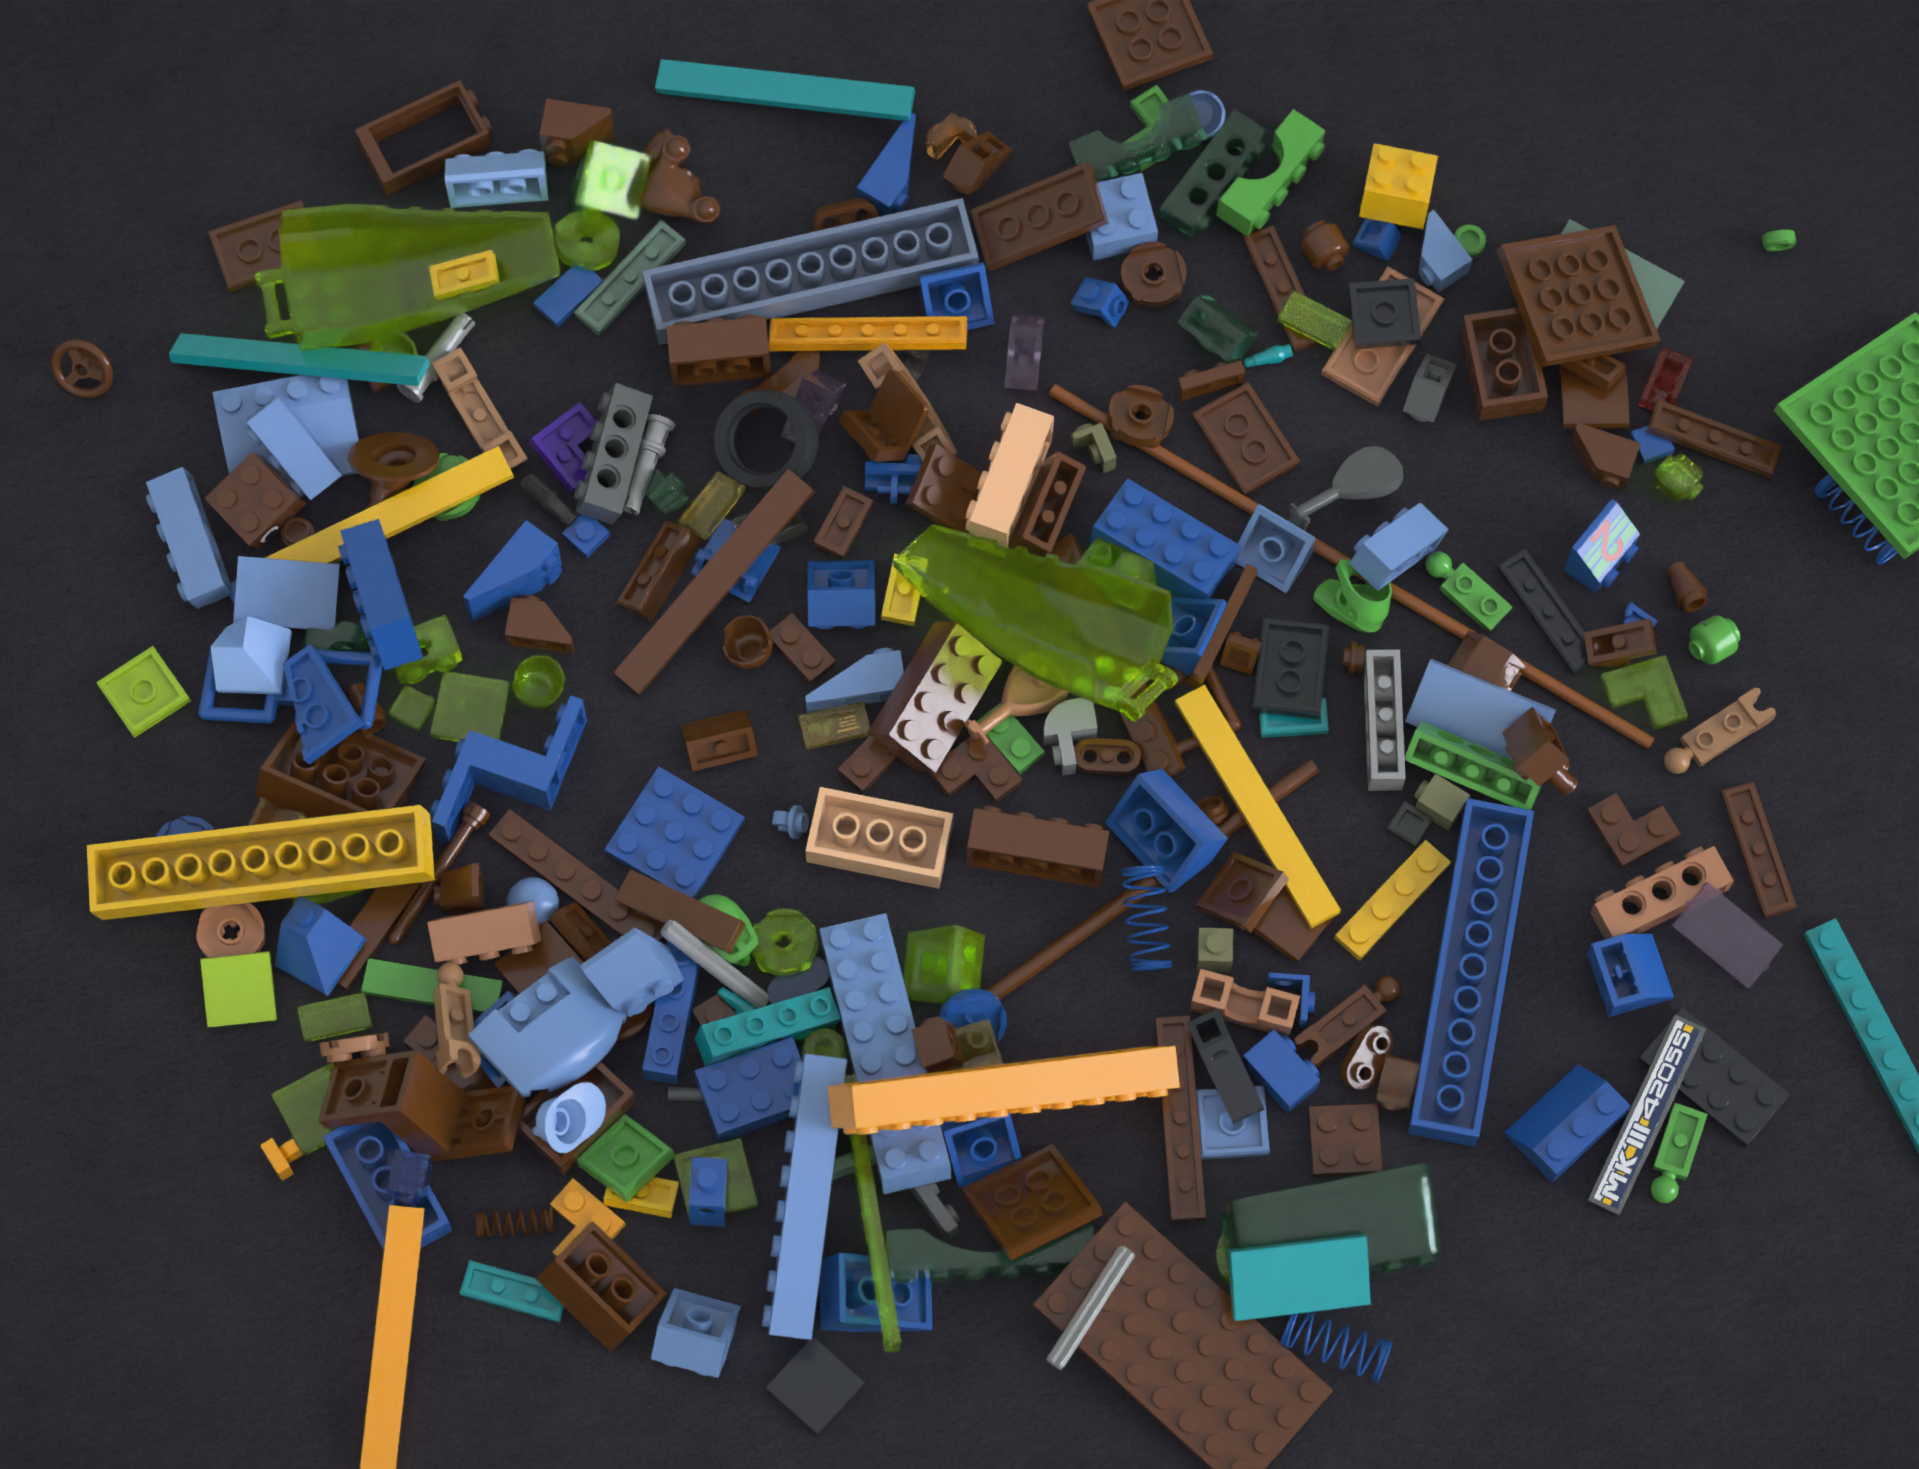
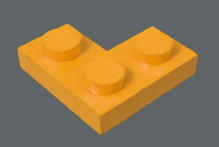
[550,1179,625,1257]

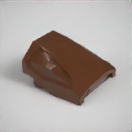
[1447,631,1526,691]

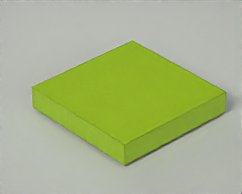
[96,646,191,738]
[200,951,277,1027]

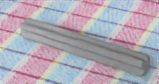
[661,920,770,1009]
[1047,1245,1135,1369]

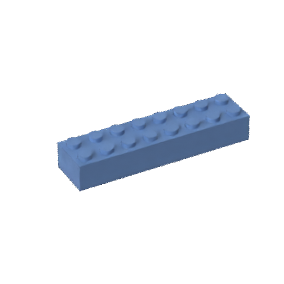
[820,913,951,1194]
[762,1054,847,1340]

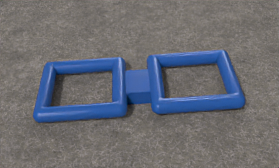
[198,647,383,729]

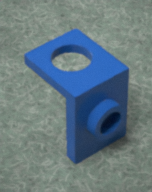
[1266,972,1315,1028]

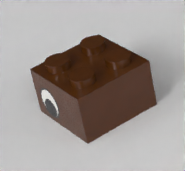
[205,452,307,550]

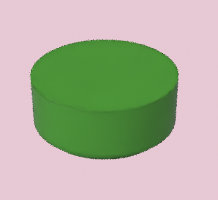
[1454,225,1486,259]
[1762,230,1796,251]

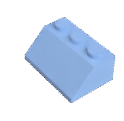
[445,149,548,208]

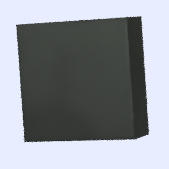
[1386,801,1433,849]

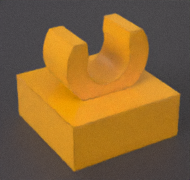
[260,1138,303,1181]

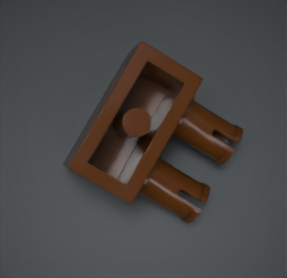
[1502,707,1578,796]

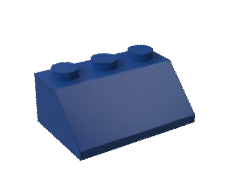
[1105,769,1228,893]
[1504,1065,1630,1183]

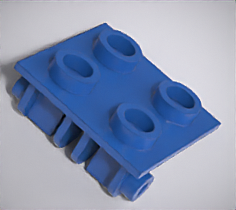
[691,518,781,603]

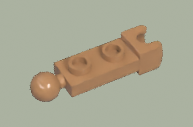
[1664,688,1776,774]
[433,963,481,1078]

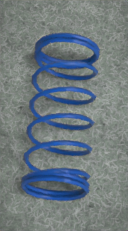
[1814,474,1898,565]
[1120,865,1173,971]
[1280,1312,1392,1383]

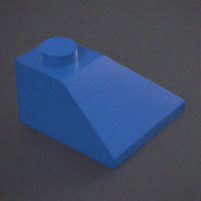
[275,896,367,996]

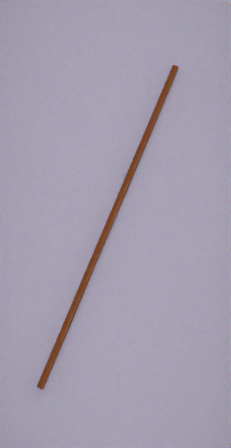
[1049,384,1655,750]

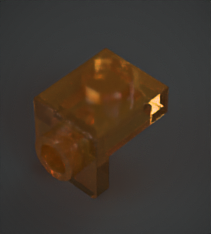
[926,112,977,160]
[1376,1054,1420,1111]

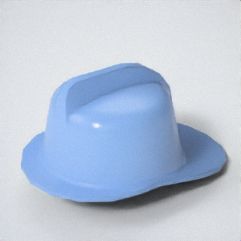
[532,1083,606,1153]

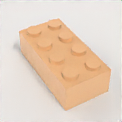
[965,403,1054,556]
[806,787,953,889]

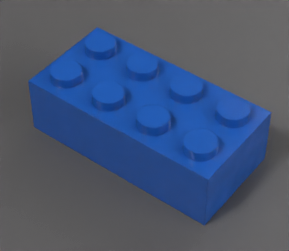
[1088,478,1241,599]
[338,519,423,670]
[323,1121,453,1250]

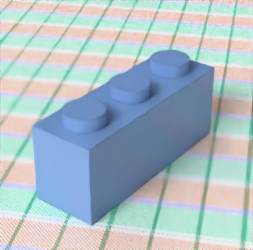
[246,394,342,500]
[1349,502,1449,591]

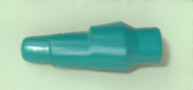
[1243,344,1293,367]
[718,987,755,1015]

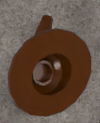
[348,432,440,509]

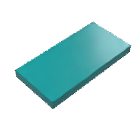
[1228,1234,1371,1321]

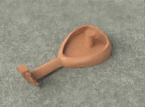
[964,653,1070,745]

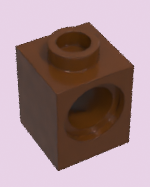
[911,1017,965,1073]

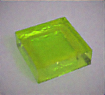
[389,685,436,731]

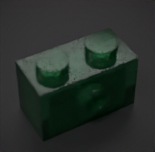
[1177,295,1258,362]

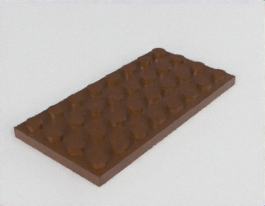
[1032,1201,1333,1469]

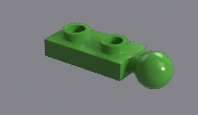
[1425,551,1512,634]
[1651,1103,1708,1203]

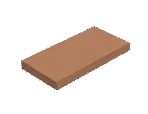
[1321,267,1444,407]

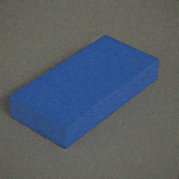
[533,259,603,328]

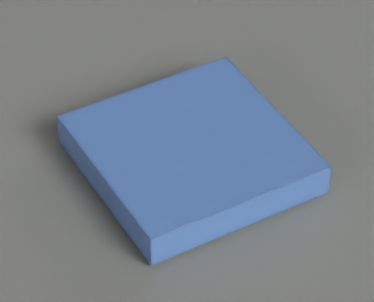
[1196,1086,1270,1160]

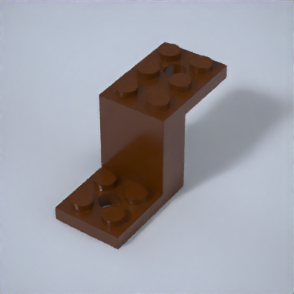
[318,1050,526,1162]

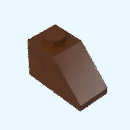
[942,131,1013,195]
[1572,422,1641,490]
[505,595,574,655]
[434,863,484,916]

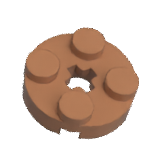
[196,903,266,958]
[319,1033,390,1062]

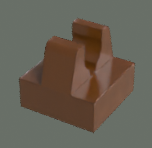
[1220,631,1262,675]

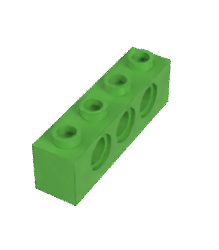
[1405,721,1542,810]

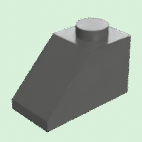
[1403,353,1457,423]

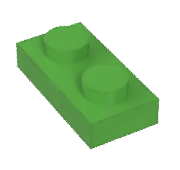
[977,703,1045,775]

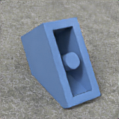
[1419,210,1473,293]

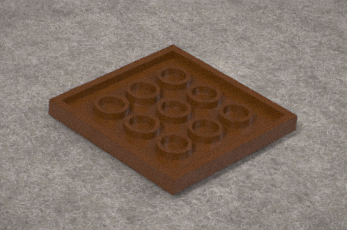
[1497,225,1661,367]

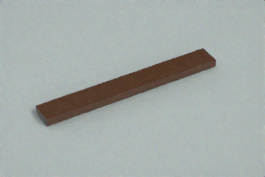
[613,469,815,695]

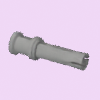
[396,312,475,403]
[623,414,675,515]

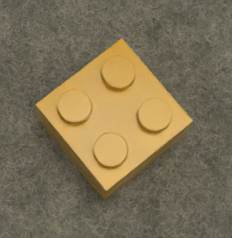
[1359,143,1438,229]

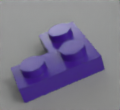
[528,402,596,493]

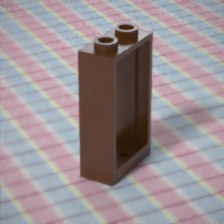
[355,80,493,196]

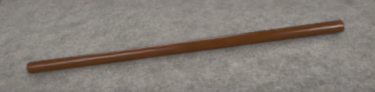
[986,759,1319,1000]

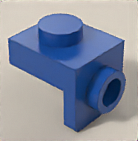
[1070,277,1129,328]

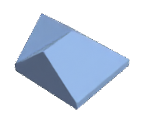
[211,616,292,695]

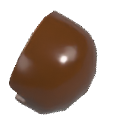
[722,614,773,670]

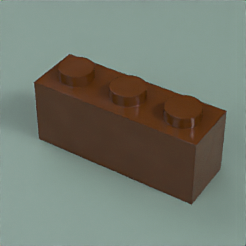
[1008,451,1087,562]

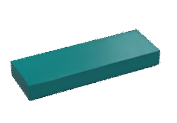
[459,1260,565,1323]

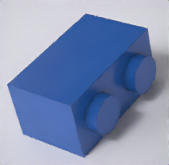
[1242,1030,1320,1114]

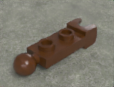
[1292,976,1402,1068]

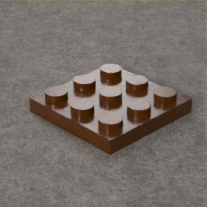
[1086,0,1213,91]
[961,1143,1103,1261]

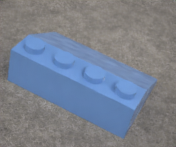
[213,375,359,486]

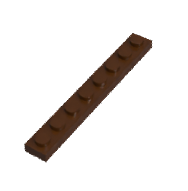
[1046,534,1186,777]

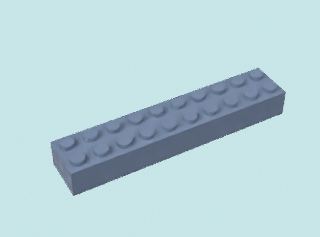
[642,198,979,345]

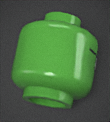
[1689,615,1740,665]

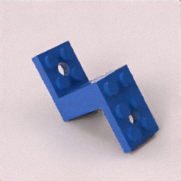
[430,695,587,844]

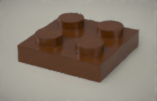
[906,444,982,535]
[1196,852,1289,933]
[1308,1104,1382,1177]

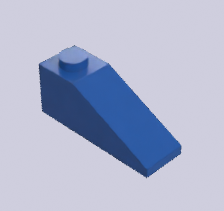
[857,112,916,216]

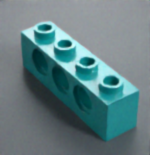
[695,988,841,1067]

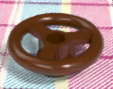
[50,339,113,398]

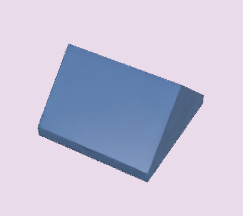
[1236,504,1316,593]

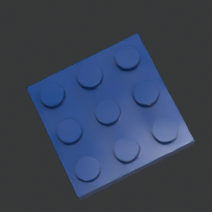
[604,766,745,899]

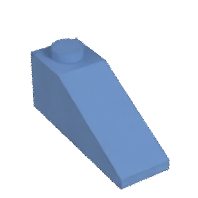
[805,648,904,713]

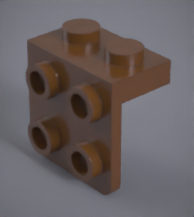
[839,370,929,462]

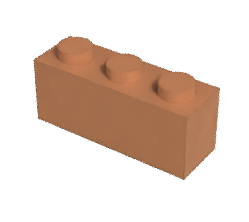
[427,901,542,965]

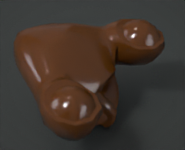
[640,135,721,224]

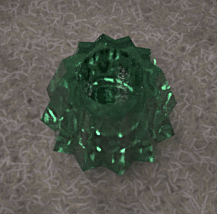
[644,469,690,514]

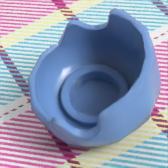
[1177,90,1226,140]
[505,877,559,925]

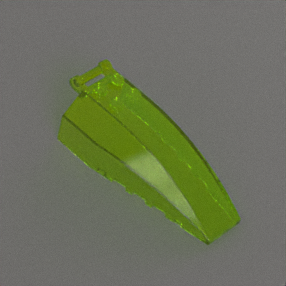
[256,204,560,351]
[893,524,1178,722]

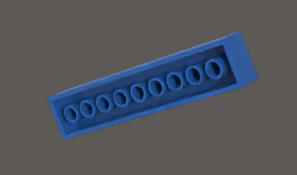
[1407,798,1534,1147]

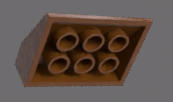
[256,720,426,819]

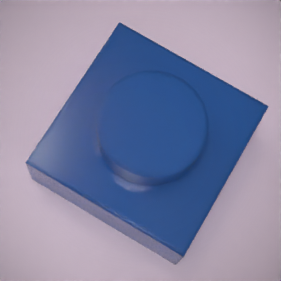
[562,514,610,559]

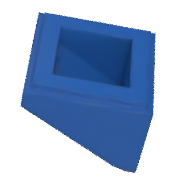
[1352,218,1401,261]

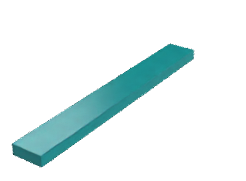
[655,59,915,121]
[169,333,429,386]

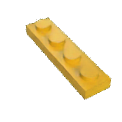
[1334,840,1451,961]

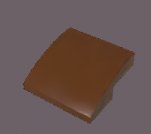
[1558,361,1630,429]
[1252,886,1341,964]

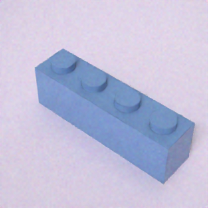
[146,467,233,609]

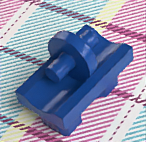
[865,454,922,504]

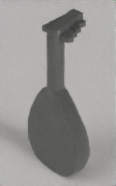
[1289,446,1403,531]

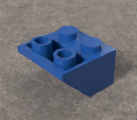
[1587,934,1674,1018]

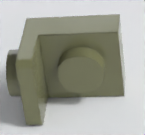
[1070,423,1117,473]

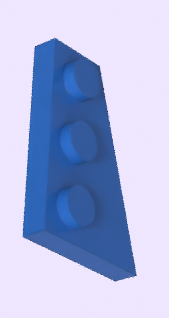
[283,644,364,765]

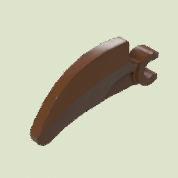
[739,351,821,417]

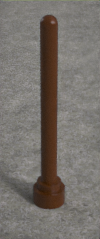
[388,800,491,945]

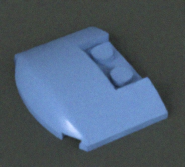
[468,956,627,1097]

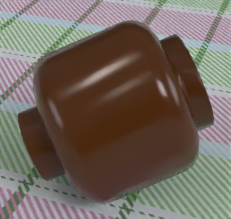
[1301,220,1349,271]

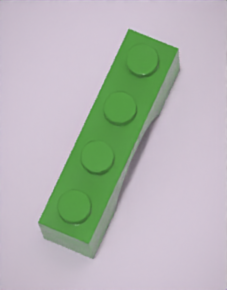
[1216,109,1325,237]

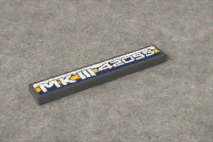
[1588,1014,1706,1216]

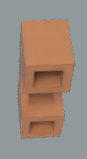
[1190,969,1300,1037]

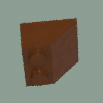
[539,99,615,167]

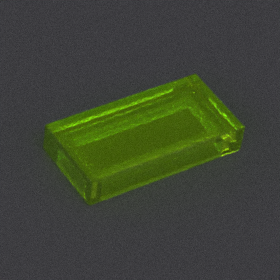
[1277,290,1352,351]
[297,992,372,1042]

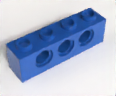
[642,941,701,1085]

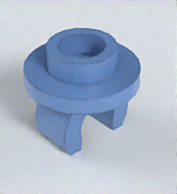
[772,805,809,839]

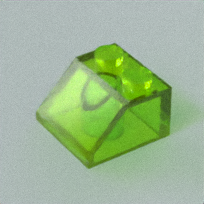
[903,925,985,1004]

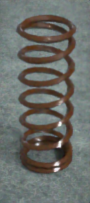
[476,1207,554,1239]

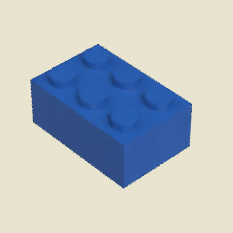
[695,1036,801,1143]

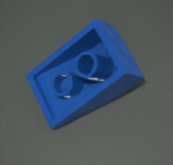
[463,520,562,622]
[820,1253,933,1332]

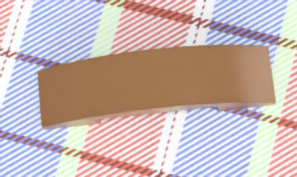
[858,342,957,461]
[432,347,528,469]

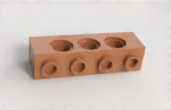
[1590,846,1734,939]

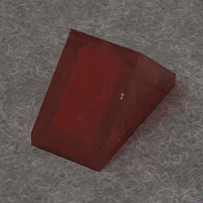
[1638,346,1693,411]

